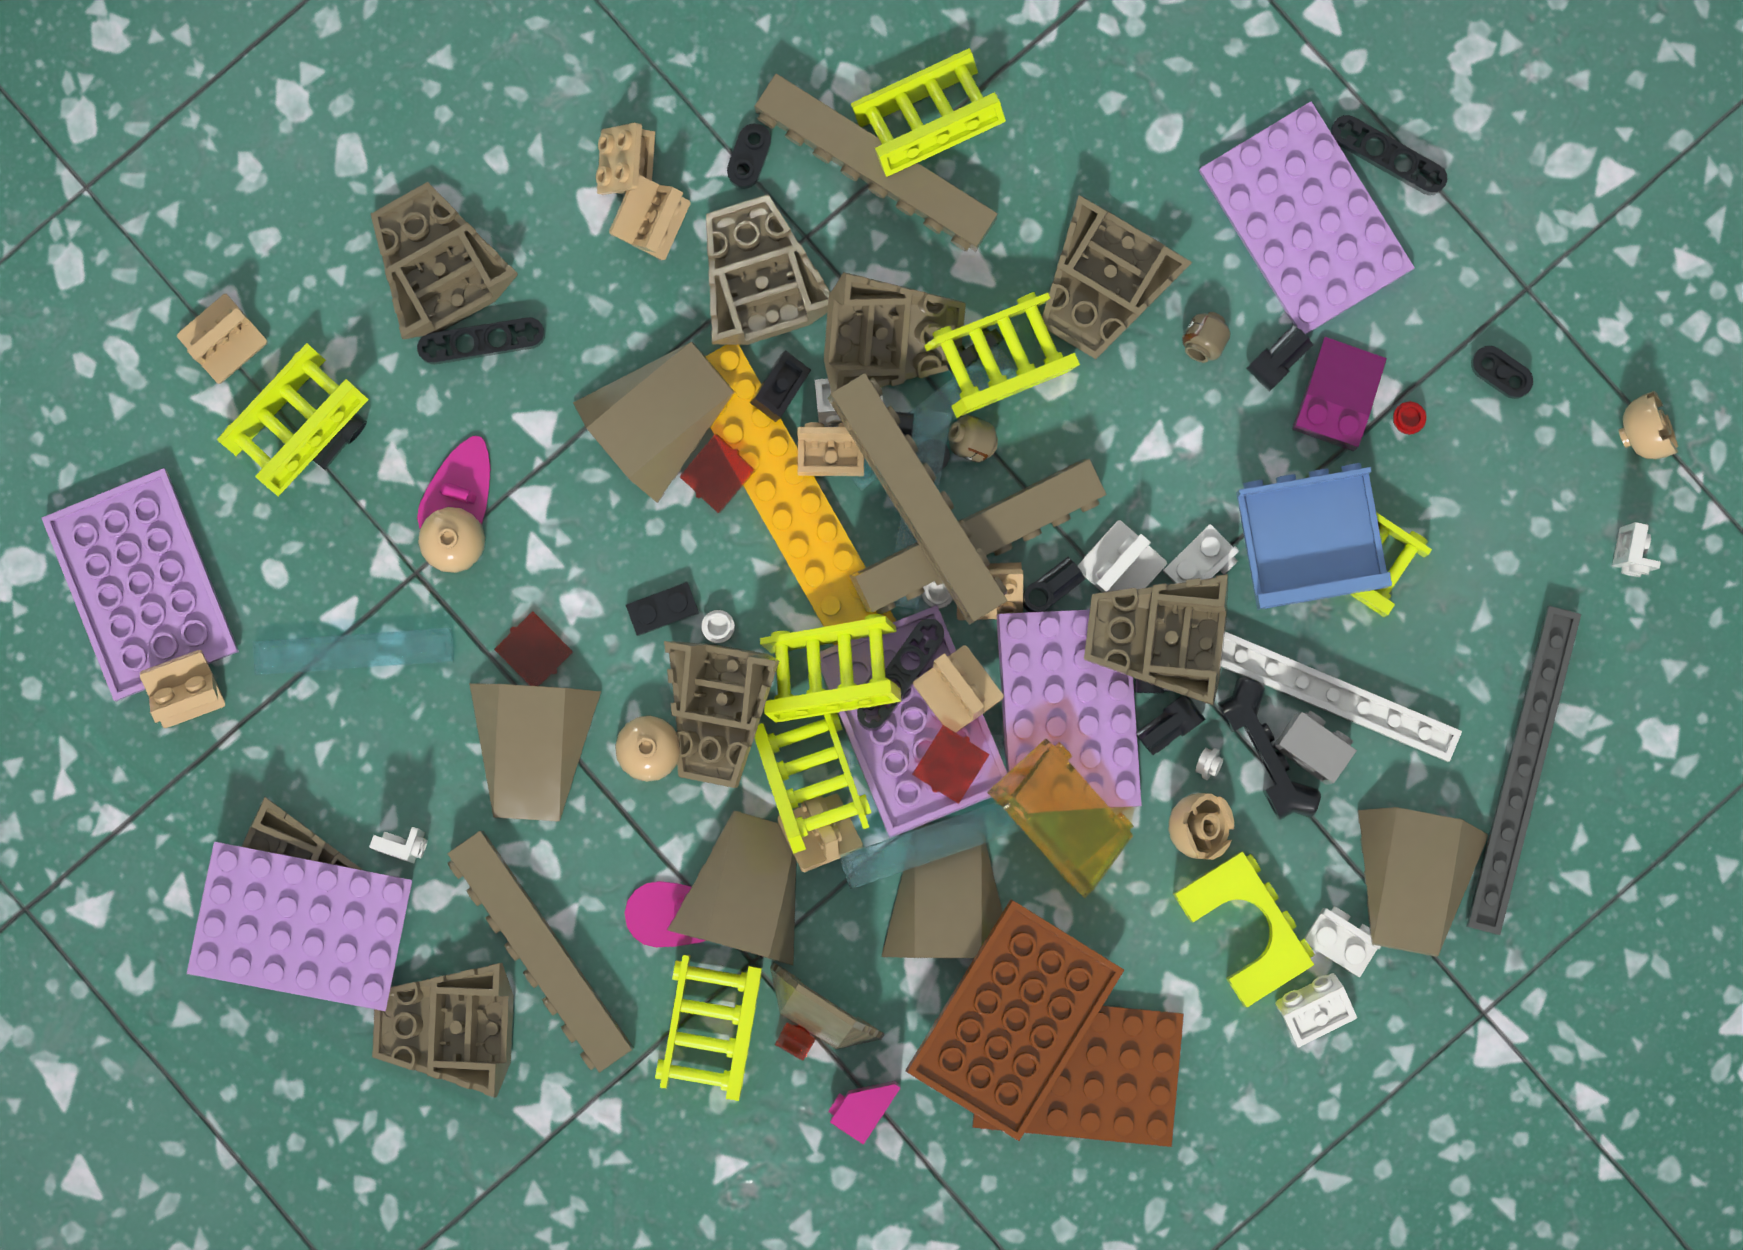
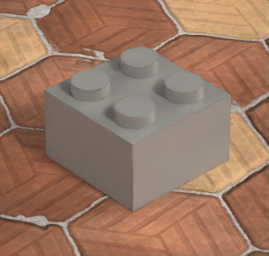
[1273,711,1357,785]

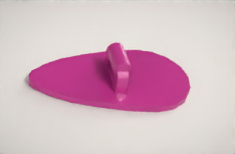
[417,436,491,528]
[625,881,706,948]

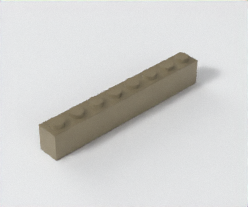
[755,74,998,252]
[827,373,1008,625]
[850,459,1107,614]
[447,831,634,1073]

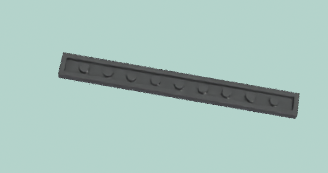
[1466,606,1581,935]

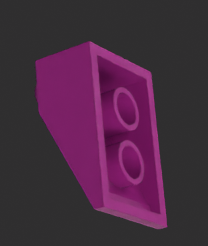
[1292,337,1387,451]

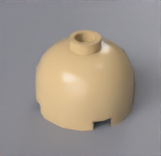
[1619,391,1678,460]
[418,507,485,573]
[615,715,680,782]
[1168,793,1234,860]

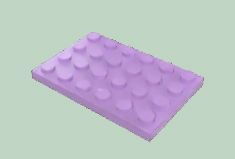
[1199,101,1415,334]
[42,468,239,702]
[820,605,1013,838]
[996,610,1142,813]
[187,842,412,1011]

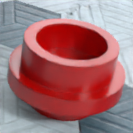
[1393,401,1426,435]

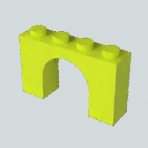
[1173,851,1315,1008]

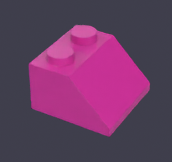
[828,1081,901,1145]

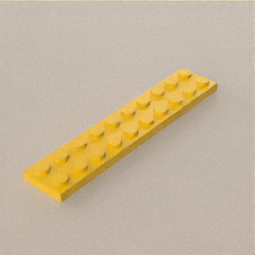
[705,344,896,646]

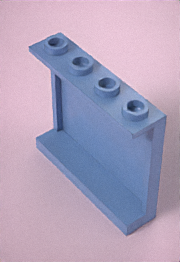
[1236,463,1392,610]

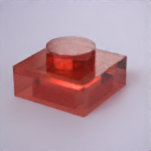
[774,1022,816,1061]

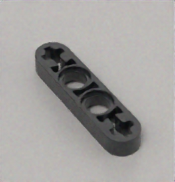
[1331,115,1448,195]
[417,317,545,365]
[857,619,944,731]

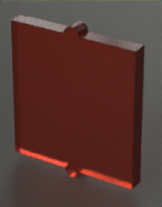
[680,434,756,513]
[494,611,573,686]
[912,725,990,804]

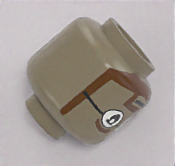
[1182,312,1231,363]
[948,415,998,463]

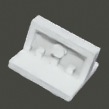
[1077,520,1167,593]

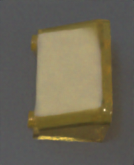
[987,738,1134,899]

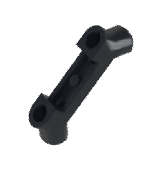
[1218,677,1321,820]

